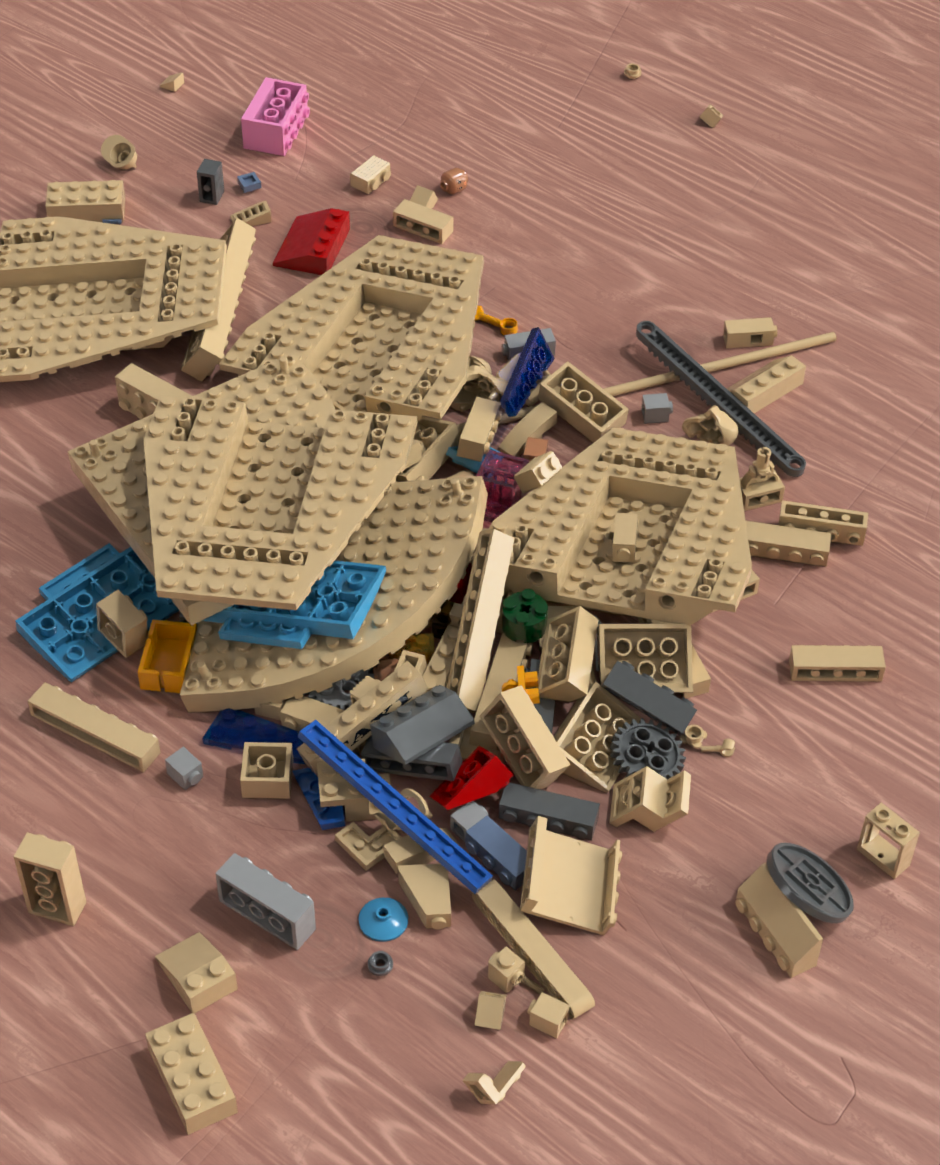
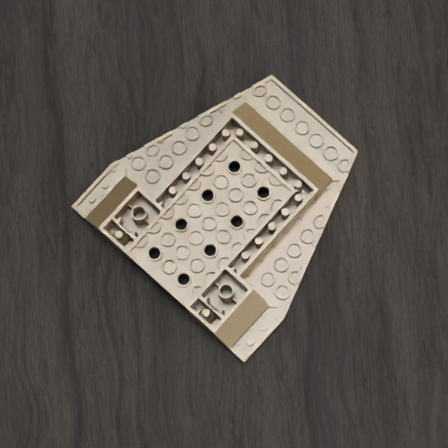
[0,216,227,382]
[219,235,484,422]
[144,395,418,610]
[472,428,752,626]

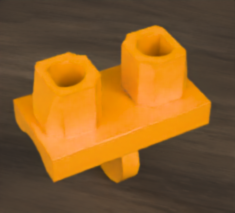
[502,665,540,704]

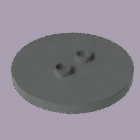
[766,843,854,924]

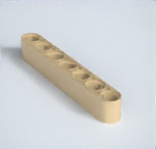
[471,879,595,1020]

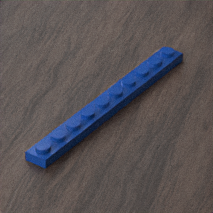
[298,720,493,894]

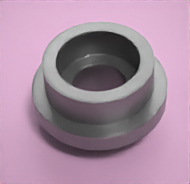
[368,951,393,976]

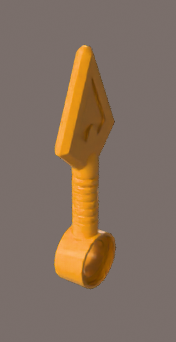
[475,306,518,336]

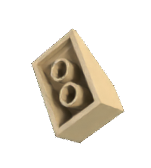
[155,932,237,1013]

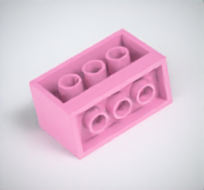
[241,77,310,156]

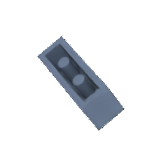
[465,816,527,891]

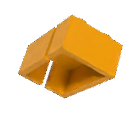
[138,620,197,693]

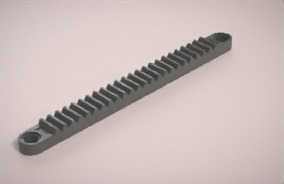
[636,321,806,477]

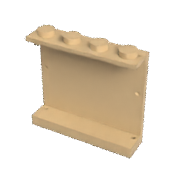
[520,816,622,936]

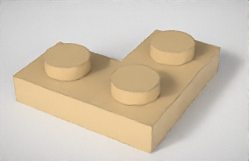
[335,822,401,871]

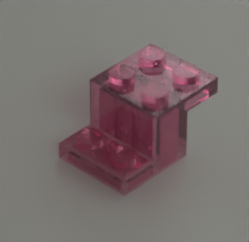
[476,450,529,523]

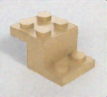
[317,758,391,822]
[609,766,691,832]

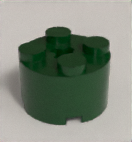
[502,589,548,643]

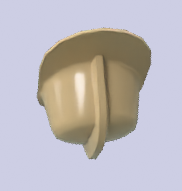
[101,135,137,170]

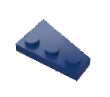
[292,768,346,830]

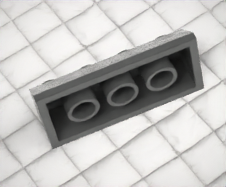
[370,685,475,765]

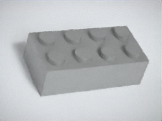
[215,853,316,950]

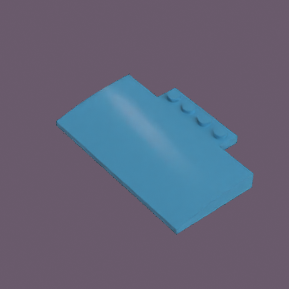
[15,543,179,682]
[202,560,386,649]

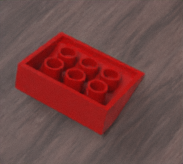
[273,208,350,275]

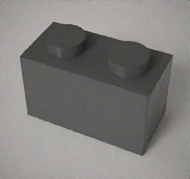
[197,159,225,205]

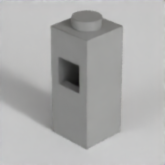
[501,328,556,361]

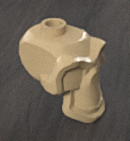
[682,405,738,446]

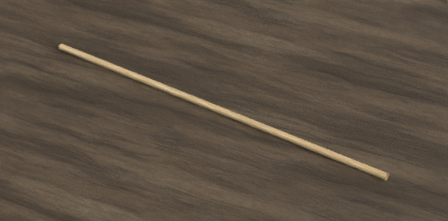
[456,332,836,434]

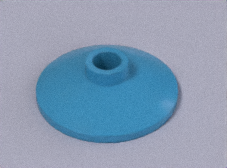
[359,897,408,942]

